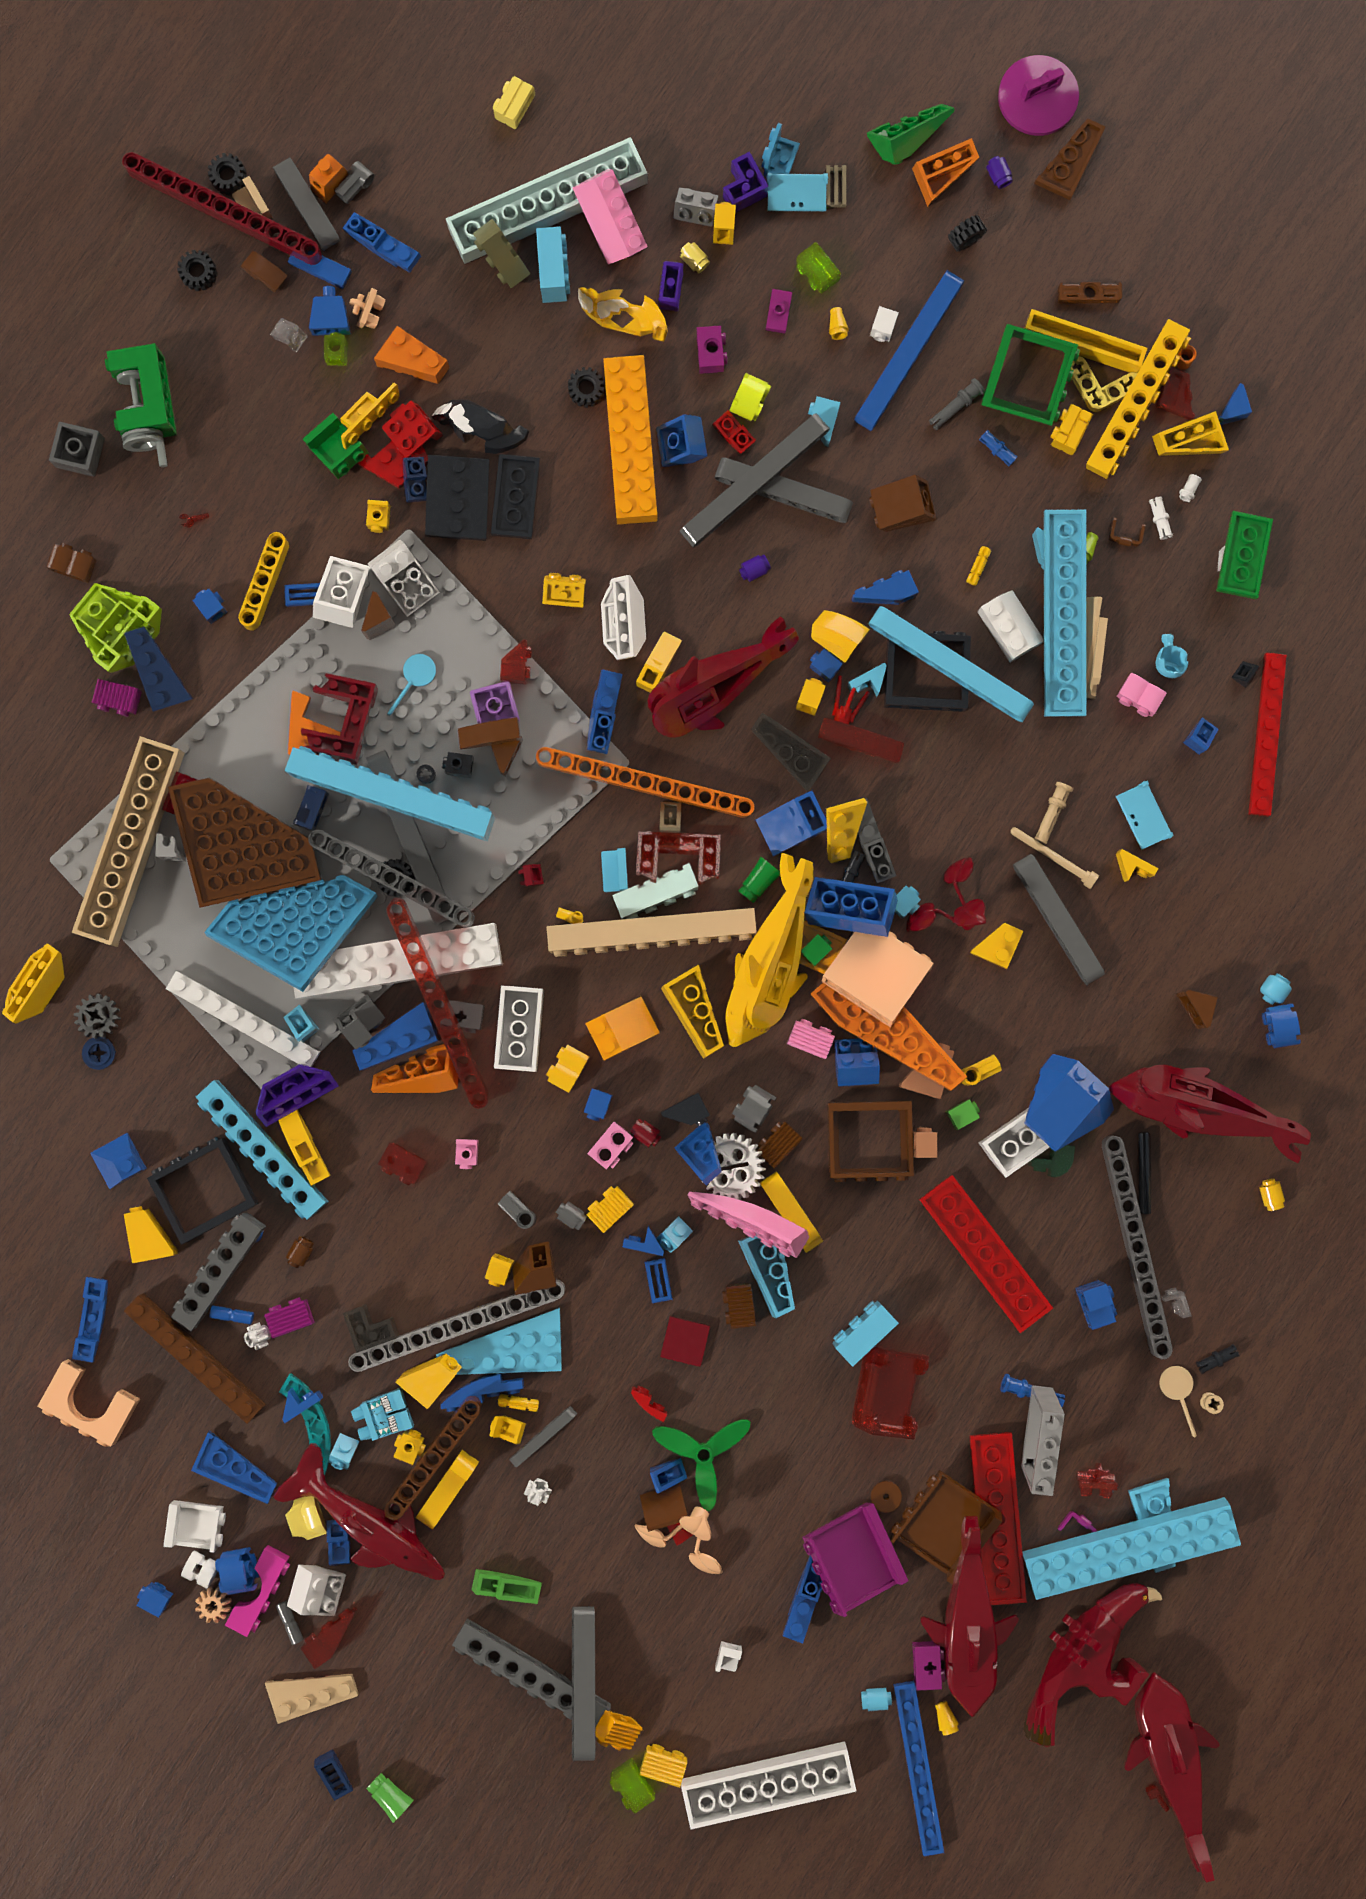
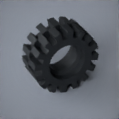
[208,153,247,195]
[948,215,987,252]
[177,250,217,291]
[568,367,605,408]
[377,859,415,897]

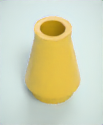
[829,307,849,340]
[935,1701,959,1735]

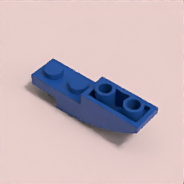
[343,212,421,273]
[587,670,622,754]
[441,1373,524,1412]
[782,1555,822,1644]

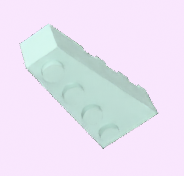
[612,863,698,920]

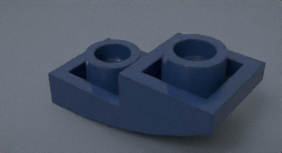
[403,457,427,502]

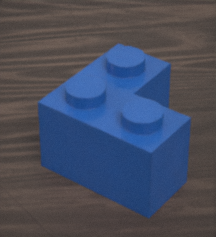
[1075,1280,1117,1330]

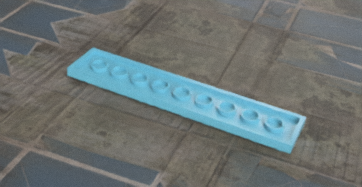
[1044,510,1086,717]

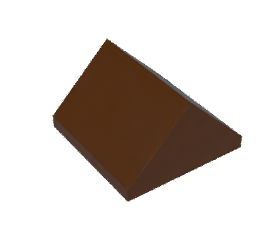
[361,591,396,640]
[1176,990,1218,1029]

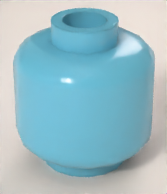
[1260,973,1292,1005]

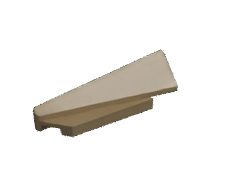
[1086,597,1108,699]

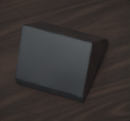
[1232,661,1259,688]

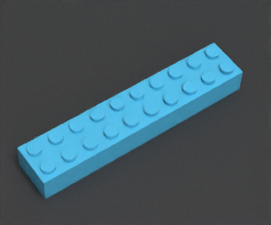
[285,746,496,842]
[1022,1497,1241,1600]

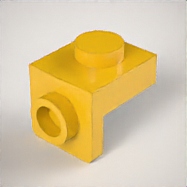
[490,1416,526,1444]

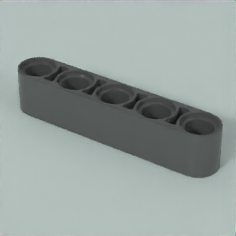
[273,157,341,251]

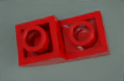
[712,410,756,454]
[631,1386,667,1422]

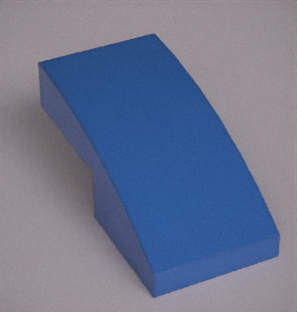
[326,1520,351,1566]

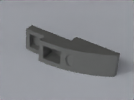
[857,798,896,883]

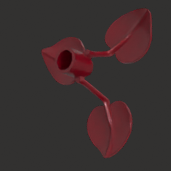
[906,857,986,932]

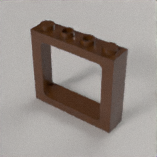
[827,1101,914,1182]

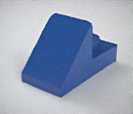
[622,1226,664,1256]
[282,1388,323,1423]

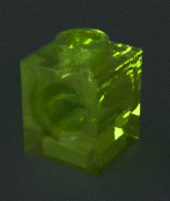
[324,332,347,366]

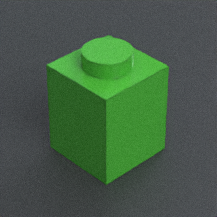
[946,1099,980,1130]

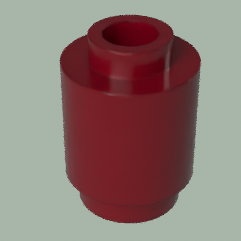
[630,1119,662,1148]

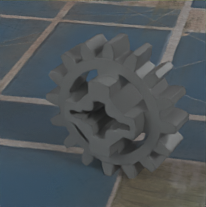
[74,994,121,1039]

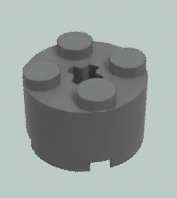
[732,1085,777,1133]

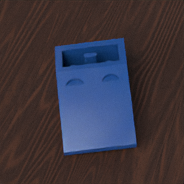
[756,791,827,856]

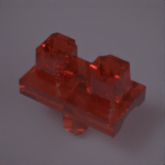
[1076,1463,1118,1498]

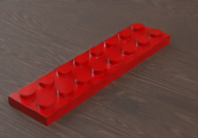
[919,1174,1053,1333]
[969,1432,1027,1605]

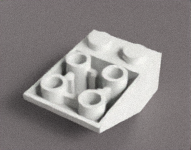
[367,540,440,617]

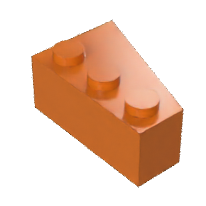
[912,138,979,207]

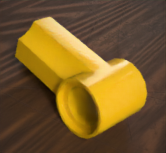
[962,1055,1002,1086]

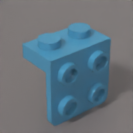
[761,123,800,177]

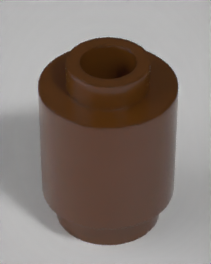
[286,1236,314,1268]

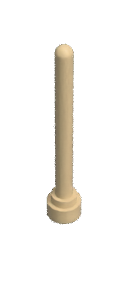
[1011,827,1099,889]

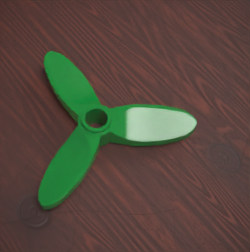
[652,1419,750,1511]

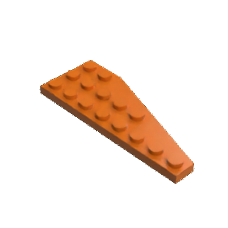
[811,983,967,1091]

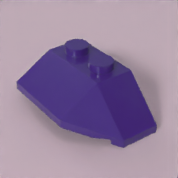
[256,1064,339,1127]

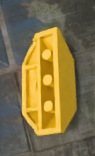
[2,944,65,1024]

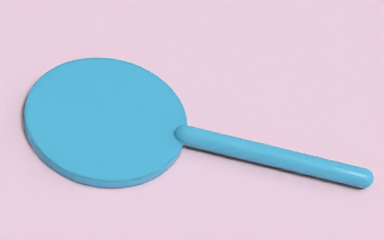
[387,654,436,716]

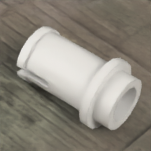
[1179,474,1202,502]

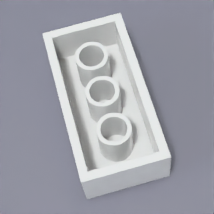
[494,985,544,1072]

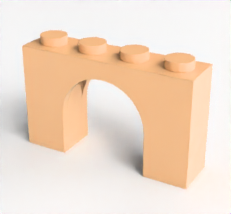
[37,1359,140,1447]

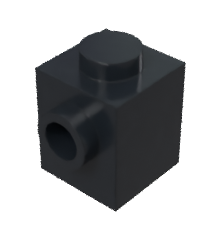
[442,752,474,778]

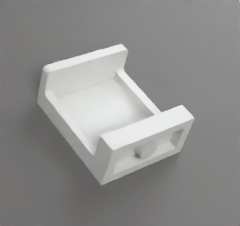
[163,1500,226,1552]

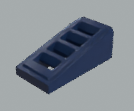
[314,1750,353,1801]

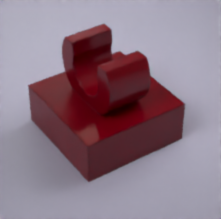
[518,864,544,886]

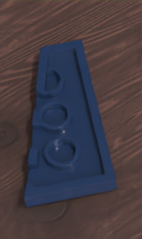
[124,626,193,711]

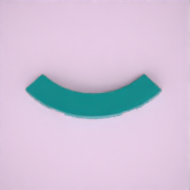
[279,1373,331,1475]

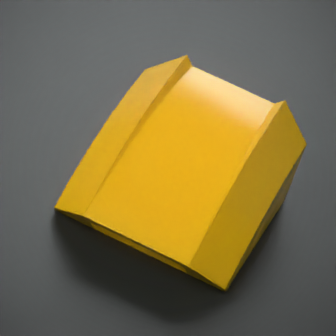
[811,610,870,663]

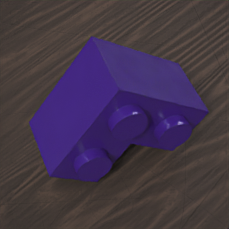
[723,151,769,213]

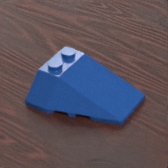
[1024,1054,1114,1152]

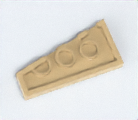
[265,1674,359,1724]

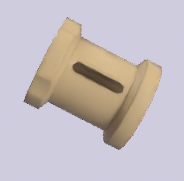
[1200,1392,1224,1414]

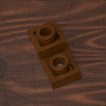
[240,251,288,292]

